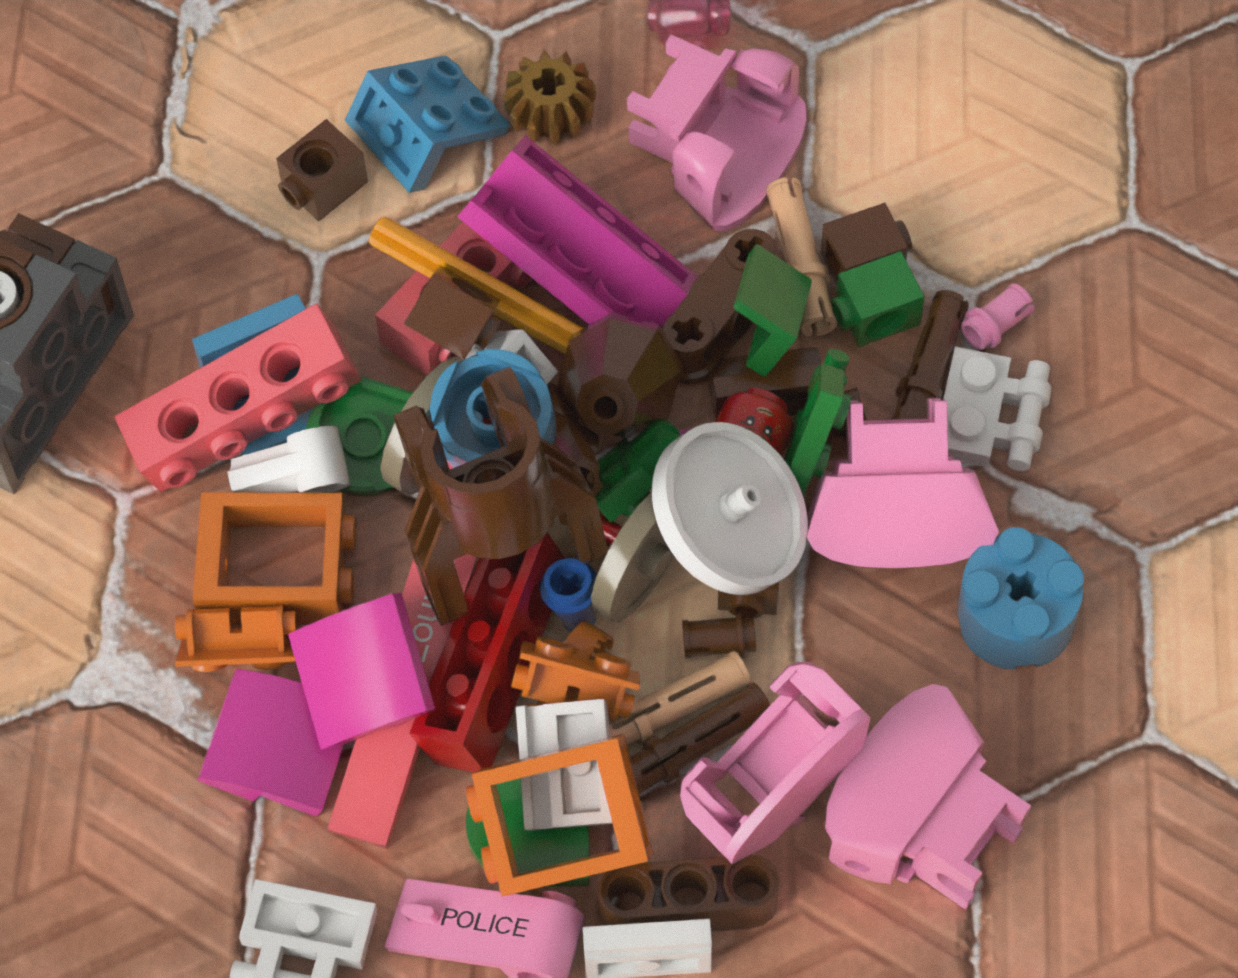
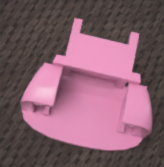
[627,35,807,232]
[807,398,999,568]
[680,662,871,864]
[825,684,1031,910]

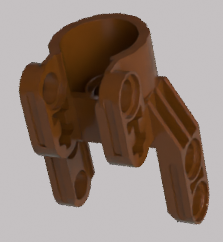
[393,366,608,626]

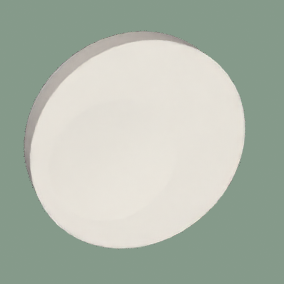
[652,422,808,595]

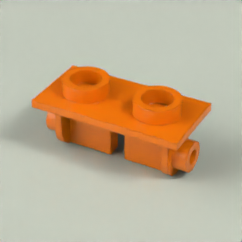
[175,605,298,672]
[511,637,640,722]

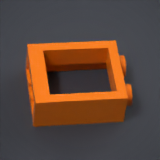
[193,492,357,625]
[466,734,654,897]

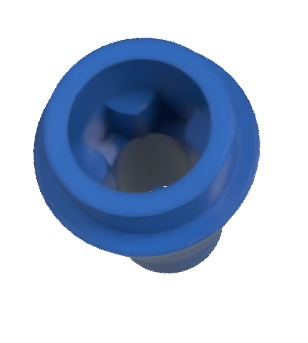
[540,558,597,632]

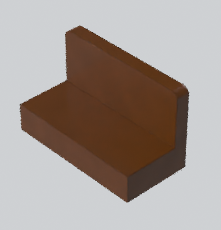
[708,347,822,420]

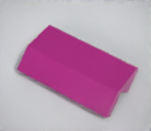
[458,135,698,328]

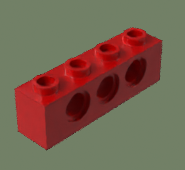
[409,532,565,773]

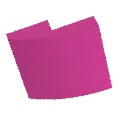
[288,592,435,750]
[197,669,343,817]

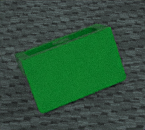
[733,245,812,378]

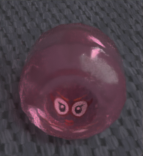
[647,0,731,50]

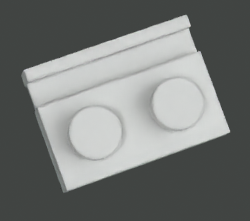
[516,699,613,831]
[583,919,712,978]

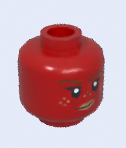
[715,388,794,457]

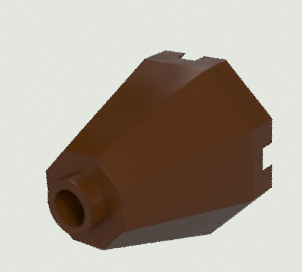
[558,312,683,438]

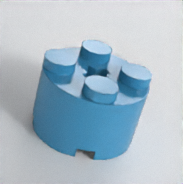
[430,349,556,468]
[957,527,1084,670]

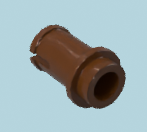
[682,611,756,659]

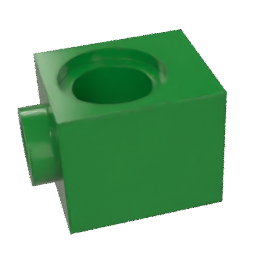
[831,251,925,348]

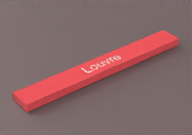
[327,417,492,849]

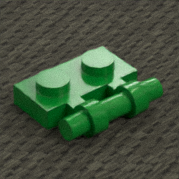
[784,349,851,496]
[595,420,681,522]

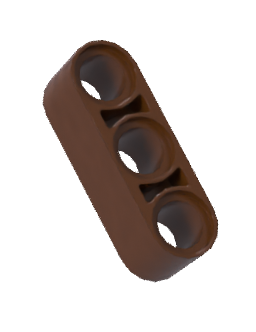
[598,855,780,932]

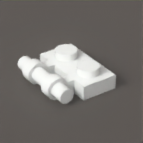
[943,347,1052,471]
[229,879,378,978]

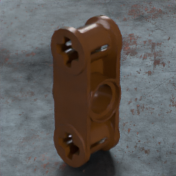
[663,229,776,384]

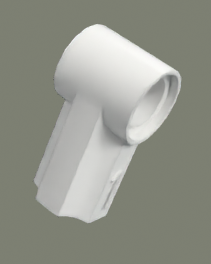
[228,426,350,493]

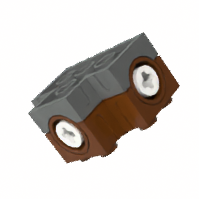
[0,213,134,494]

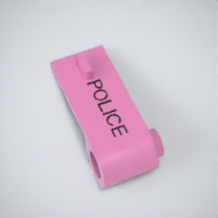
[384,878,585,978]

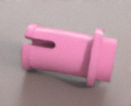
[961,283,1035,350]

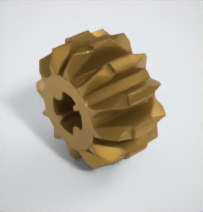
[503,49,596,146]

